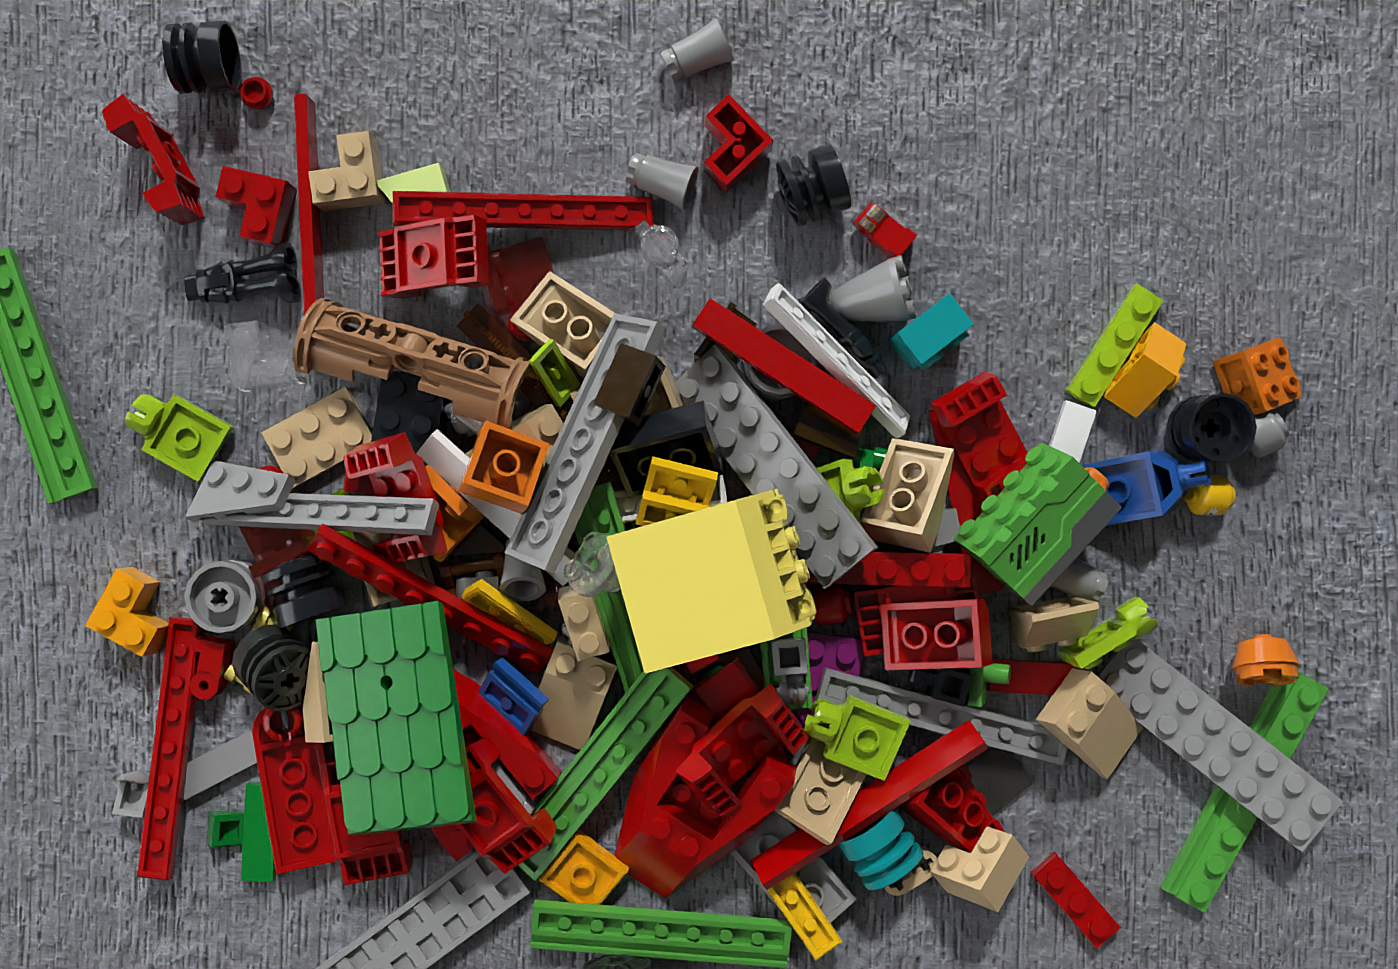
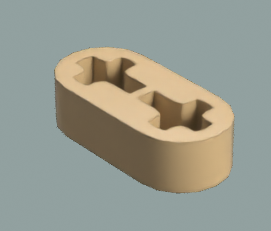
[884,847,937,896]

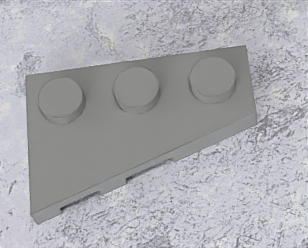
[185,460,296,522]

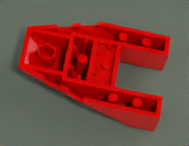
[430,669,562,862]
[614,696,797,899]

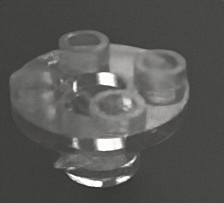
[564,531,621,597]

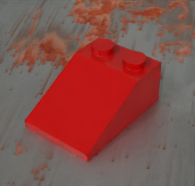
[881,598,993,670]

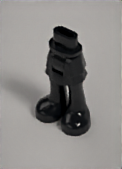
[184,243,301,304]
[797,277,886,379]

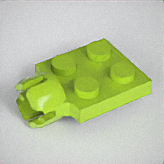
[125,394,234,482]
[816,459,885,524]
[1057,596,1158,669]
[804,694,911,781]

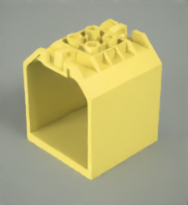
[606,488,817,673]

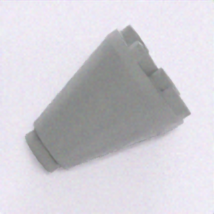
[828,255,917,322]

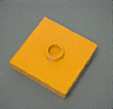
[539,829,629,905]

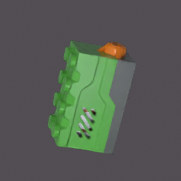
[953,442,1122,606]

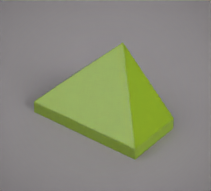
[529,338,580,407]

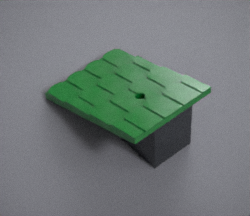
[316,601,477,836]

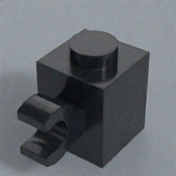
[908,668,972,707]

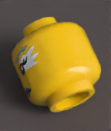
[1183,474,1236,516]

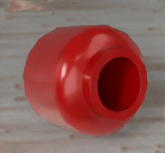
[811,584,853,626]

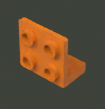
[1212,337,1302,415]
[425,464,484,562]

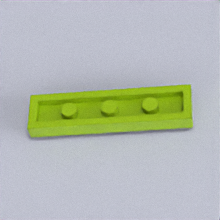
[1065,283,1164,408]

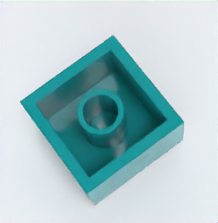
[889,293,974,371]

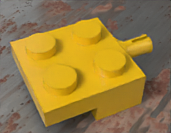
[635,457,718,526]

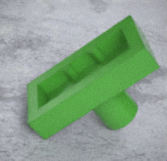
[968,663,1011,707]

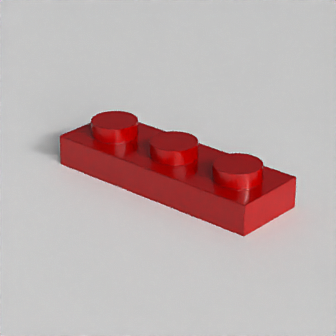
[1030,852,1121,948]

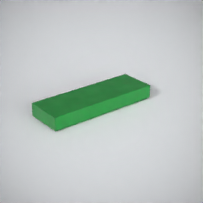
[241,782,276,882]

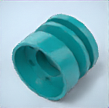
[838,808,924,890]

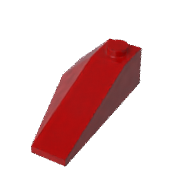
[899,764,1006,853]

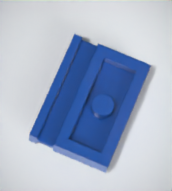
[478,657,549,736]

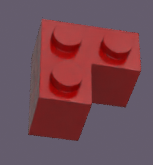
[704,94,774,194]
[215,166,297,248]

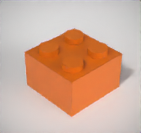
[458,420,549,514]

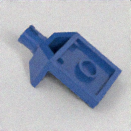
[1082,449,1212,526]

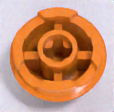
[1232,634,1301,687]

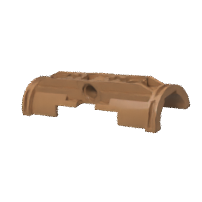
[293,298,537,429]

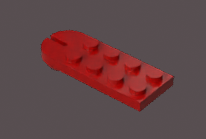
[252,702,337,874]

